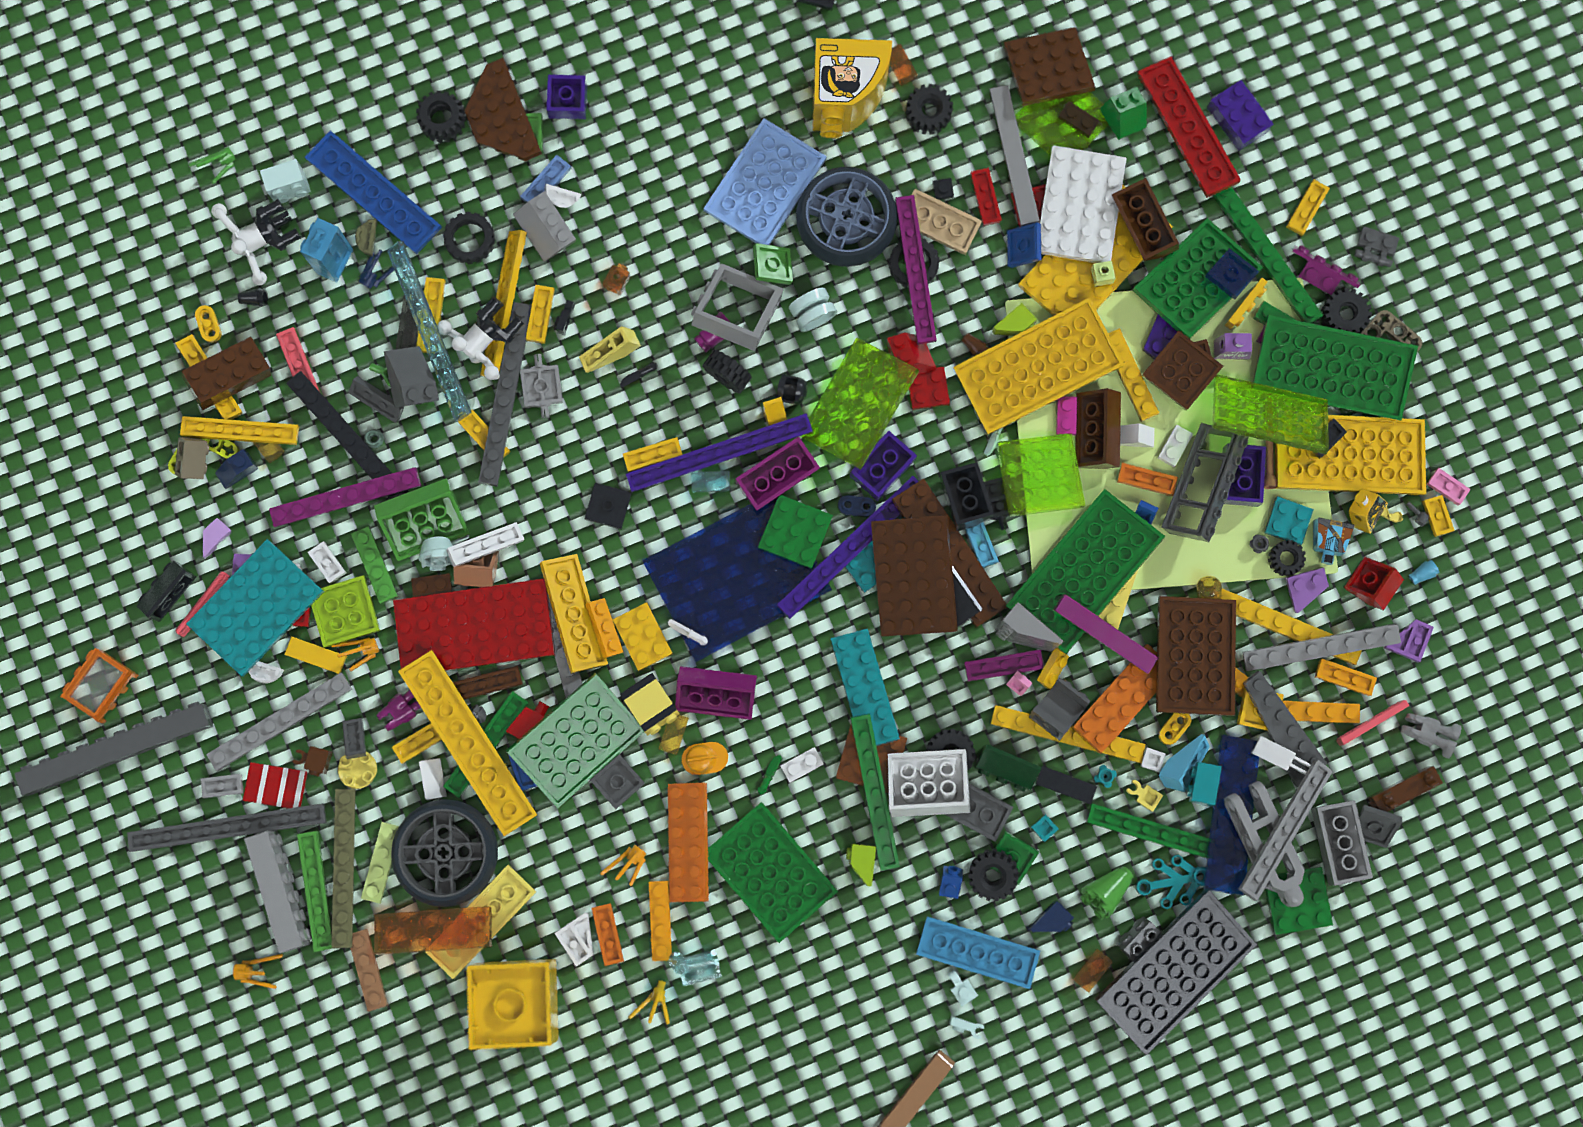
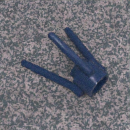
[358,249,403,289]

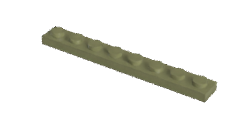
[332,789,356,948]

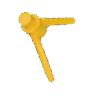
[629,980,670,1024]

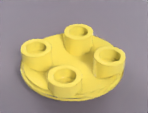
[338,752,377,789]

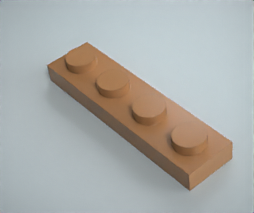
[351,929,388,1012]

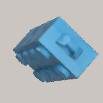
[300,218,353,283]

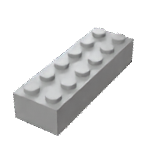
[244,831,312,953]

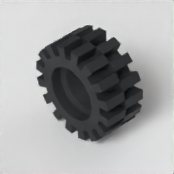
[1268,540,1306,576]

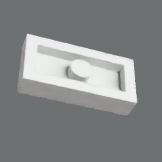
[1158,425,1193,467]
[308,541,346,584]
[781,747,824,783]

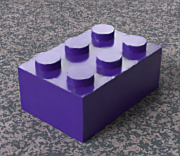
[1206,80,1274,151]
[850,431,917,501]
[1222,443,1266,507]

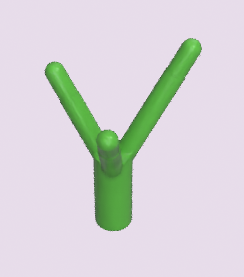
[369,363,390,386]

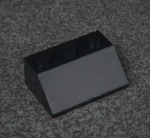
[940,462,994,531]
[137,560,196,622]
[952,566,983,627]

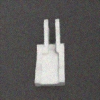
[1251,736,1311,775]

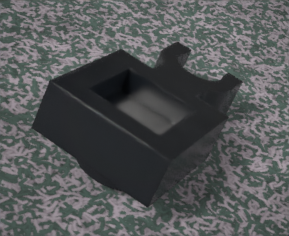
[554,300,575,336]

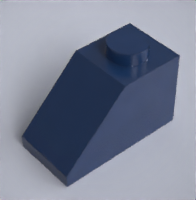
[215,449,258,489]
[1028,901,1074,932]

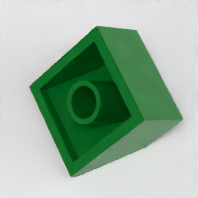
[1099,87,1147,140]

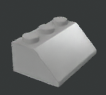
[513,191,576,262]

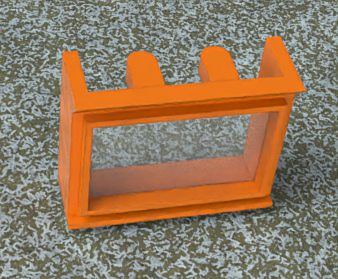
[60,648,139,724]

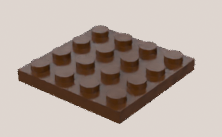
[1004,27,1095,106]

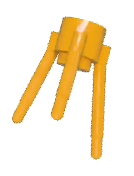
[331,637,380,671]
[600,845,646,886]
[233,954,283,989]

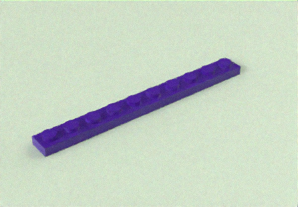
[626,413,813,492]
[776,476,919,619]

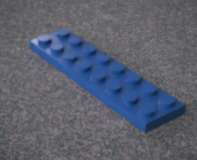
[305,130,442,255]

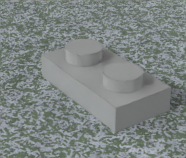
[201,774,243,798]

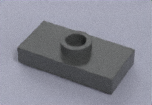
[342,718,366,759]

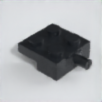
[984,475,1021,531]

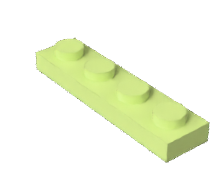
[361,822,399,904]

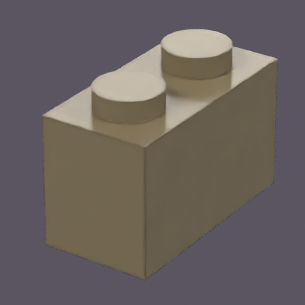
[175,437,209,479]

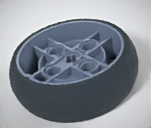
[796,167,897,267]

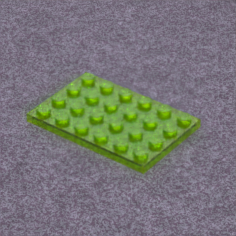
[800,337,919,470]
[1212,374,1329,454]

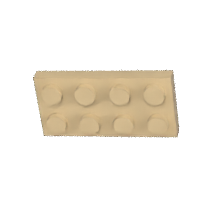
[898,189,982,255]

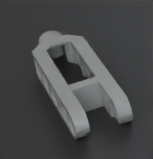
[1224,781,1305,907]

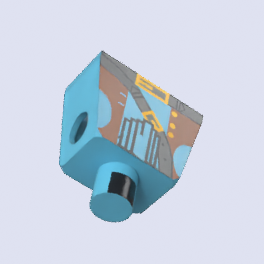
[1313,517,1354,565]

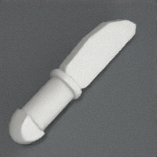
[668,619,708,645]

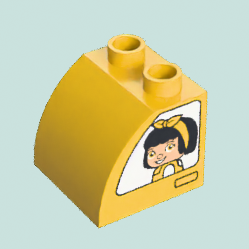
[813,38,892,139]

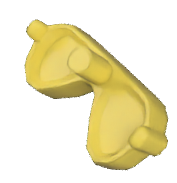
[1381,506,1403,523]

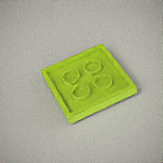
[311,575,381,648]

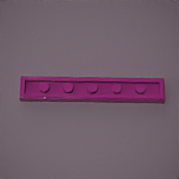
[1053,594,1158,674]

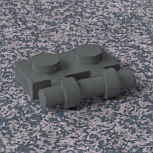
[1354,227,1399,267]

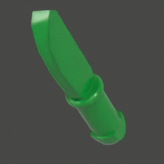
[757,755,783,795]

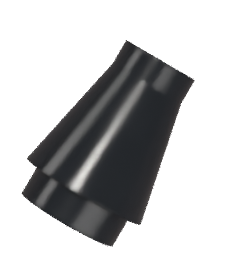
[238,288,268,307]

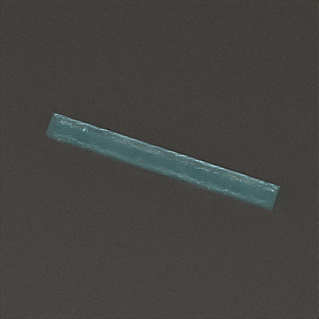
[387,241,472,421]

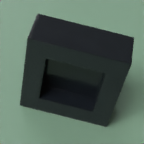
[932,178,954,200]

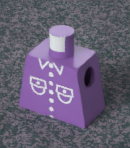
[1214,333,1252,359]

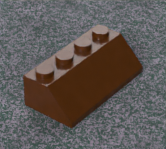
[1111,178,1179,261]
[1075,388,1121,469]

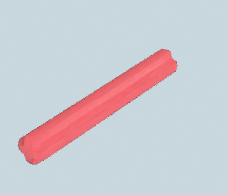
[175,571,230,637]

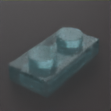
[691,471,730,493]

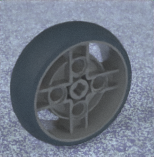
[391,800,498,907]

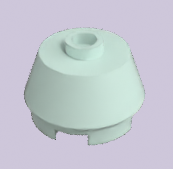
[419,537,453,571]

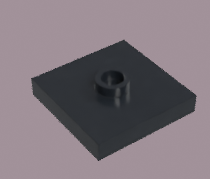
[585,483,632,530]

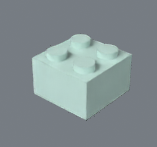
[260,159,311,203]

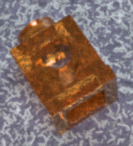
[603,264,630,296]

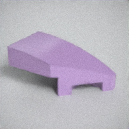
[203,518,231,559]

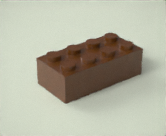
[182,337,271,411]

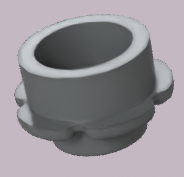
[1250,534,1269,553]

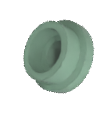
[364,429,384,448]

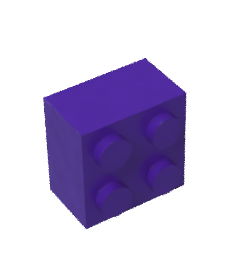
[547,75,587,119]

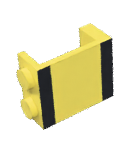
[620,673,679,736]

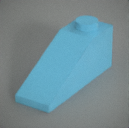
[1159,734,1210,792]

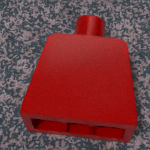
[506,701,550,739]

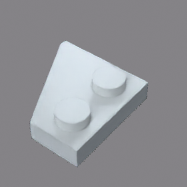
[555,912,593,966]

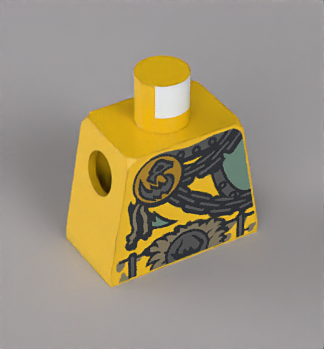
[1349,489,1388,534]

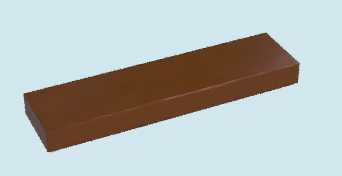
[453,666,523,700]

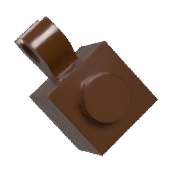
[293,746,333,777]

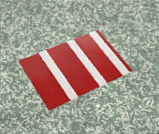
[243,762,308,808]

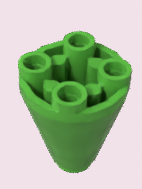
[1080,866,1134,920]

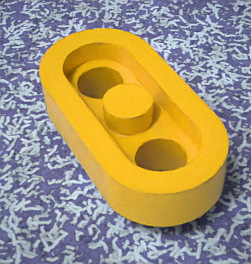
[195,305,222,343]
[1158,713,1191,745]

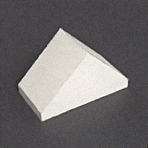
[1120,423,1155,448]

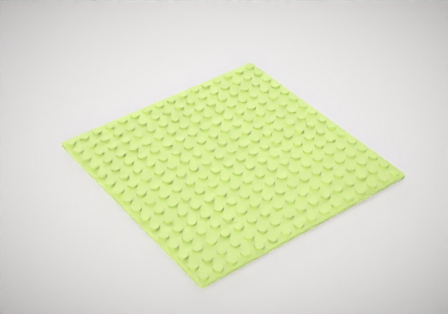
[1005,278,1338,590]

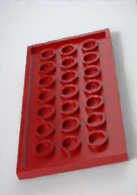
[393,579,555,671]

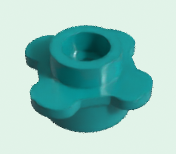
[1094,765,1117,788]

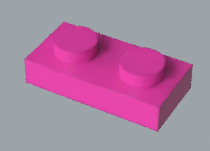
[1056,397,1077,436]

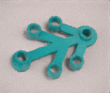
[1135,855,1210,909]

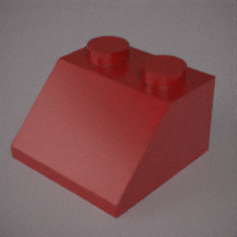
[887,332,936,380]
[1344,557,1404,611]

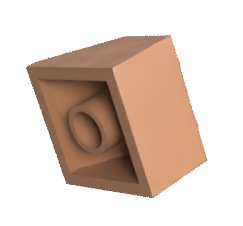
[454,551,499,587]

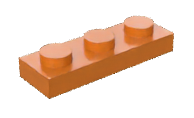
[1117,463,1178,496]
[592,903,624,966]

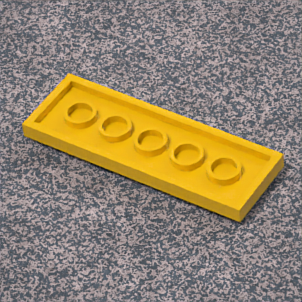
[540,554,608,674]

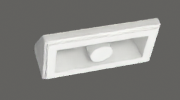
[419,758,447,800]

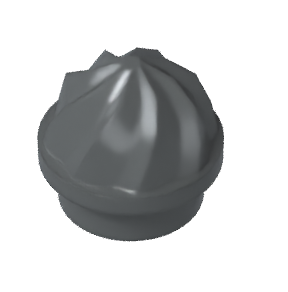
[470,704,486,724]

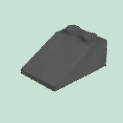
[384,346,439,408]

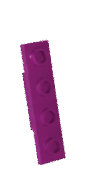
[1292,245,1360,295]

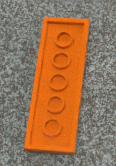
[1071,644,1157,754]
[668,783,709,902]

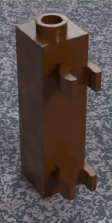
[1367,766,1443,812]

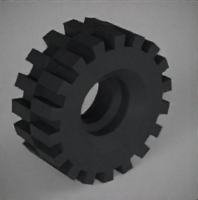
[905,84,953,135]
[1320,288,1372,333]
[702,349,752,393]
[926,729,976,770]
[968,849,1019,902]

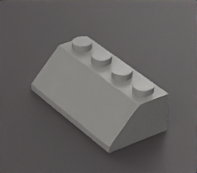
[1311,800,1373,886]

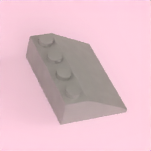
[995,603,1063,652]

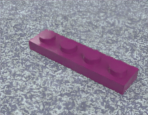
[964,650,1044,682]

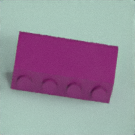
[734,436,820,511]
[675,666,757,720]

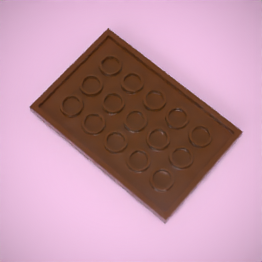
[871,515,958,636]
[1156,596,1236,716]

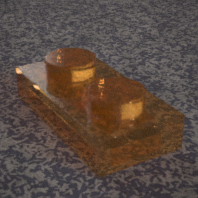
[890,44,918,86]
[1073,949,1113,993]

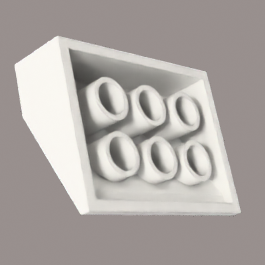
[888,749,970,817]

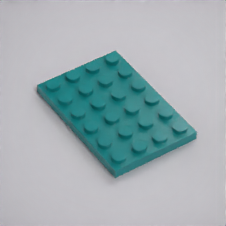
[186,539,324,677]

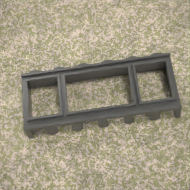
[1162,422,1249,542]

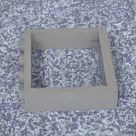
[691,263,784,351]

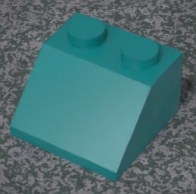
[1187,762,1222,807]

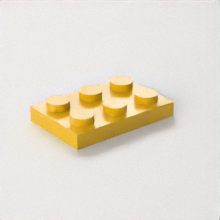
[612,602,673,672]

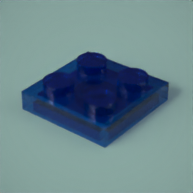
[1205,248,1259,300]

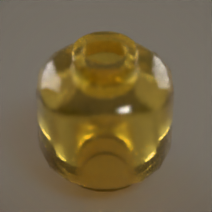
[1196,576,1222,599]

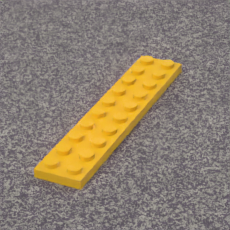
[398,650,537,836]

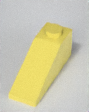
[579,326,641,373]

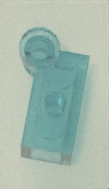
[669,950,722,986]

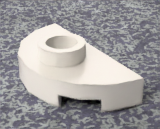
[544,184,581,208]
[249,661,284,684]

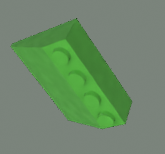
[374,478,470,561]

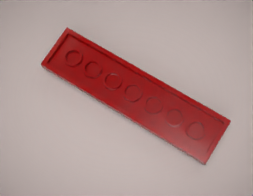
[1137,56,1241,198]

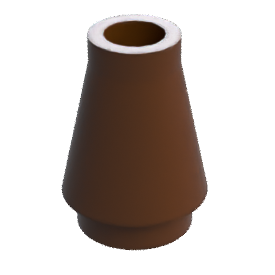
[962,333,990,356]

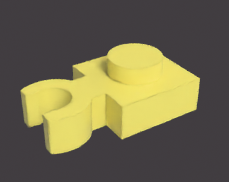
[1126,780,1163,812]

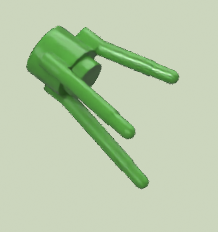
[189,147,236,184]

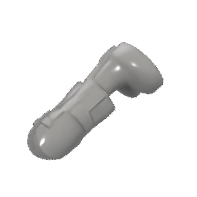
[1401,713,1462,759]

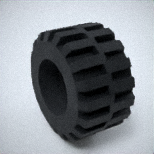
[416,90,466,143]

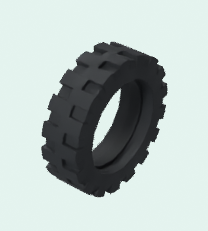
[443,212,495,264]
[889,238,940,288]

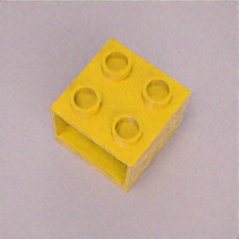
[467,959,559,1050]

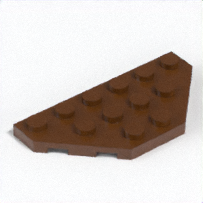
[465,58,542,161]

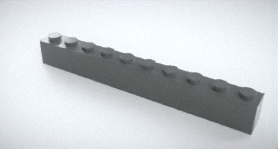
[14,702,214,796]

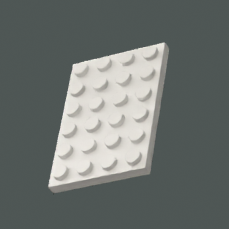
[1040,145,1126,263]

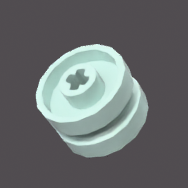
[789,287,837,332]

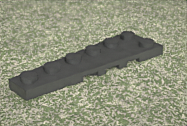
[1243,671,1327,787]

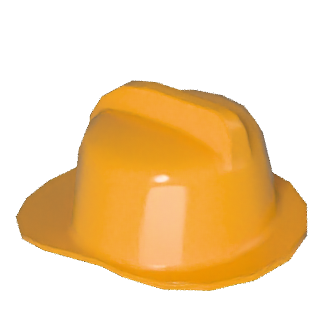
[682,742,728,775]

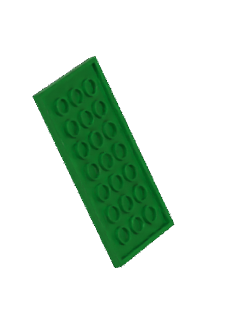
[1251,315,1418,421]
[1006,489,1165,655]

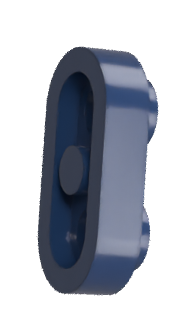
[838,496,876,517]

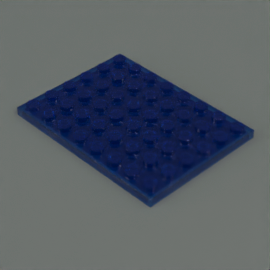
[642,496,832,662]

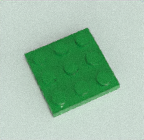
[758,495,833,569]
[1265,867,1333,935]

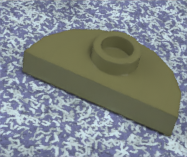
[355,219,378,257]

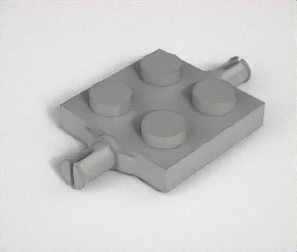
[520,354,563,419]

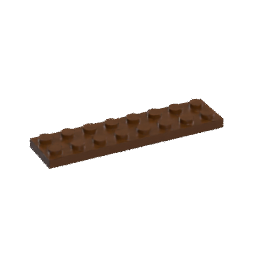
[891,479,1007,628]

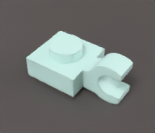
[948,970,978,1006]
[949,1016,984,1039]

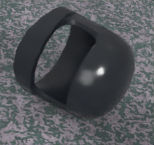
[777,374,808,404]

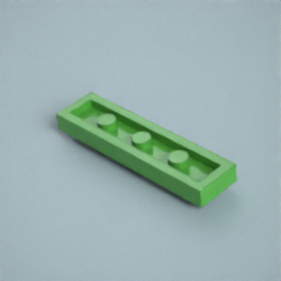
[351,526,399,604]

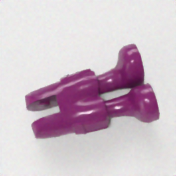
[376,689,421,731]

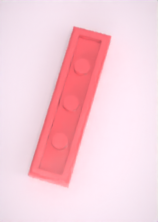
[276,327,320,392]
[1336,700,1410,746]

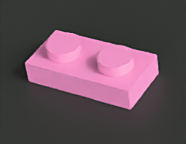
[1426,468,1471,506]

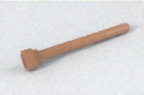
[1264,399,1277,489]

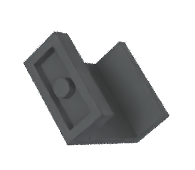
[1029,677,1090,741]

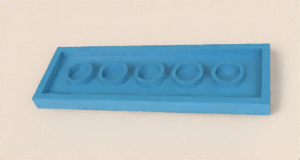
[916,916,1040,989]

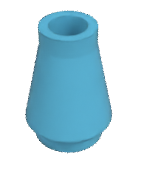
[1408,560,1439,585]

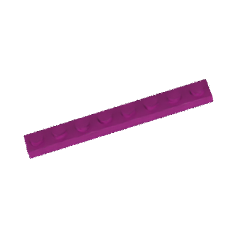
[895,195,937,345]
[269,467,421,527]

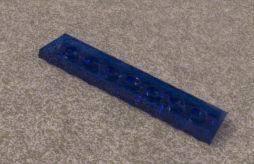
[1203,735,1259,896]

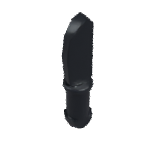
[620,362,658,388]

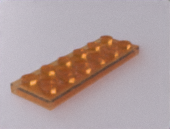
[374,906,492,955]

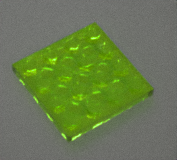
[1015,92,1109,156]
[996,433,1086,517]

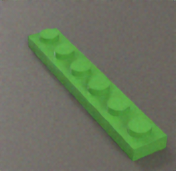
[297,831,333,952]

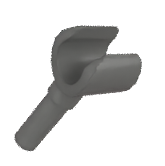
[1406,502,1428,526]

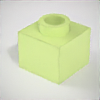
[1091,261,1116,286]

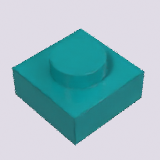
[1030,814,1059,842]

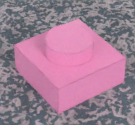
[1006,671,1032,696]

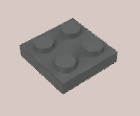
[590,754,645,809]
[1359,805,1402,848]

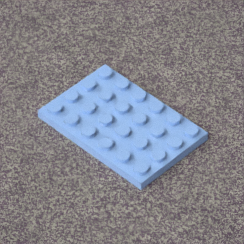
[704,118,827,245]

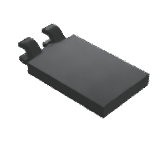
[944,783,1013,842]

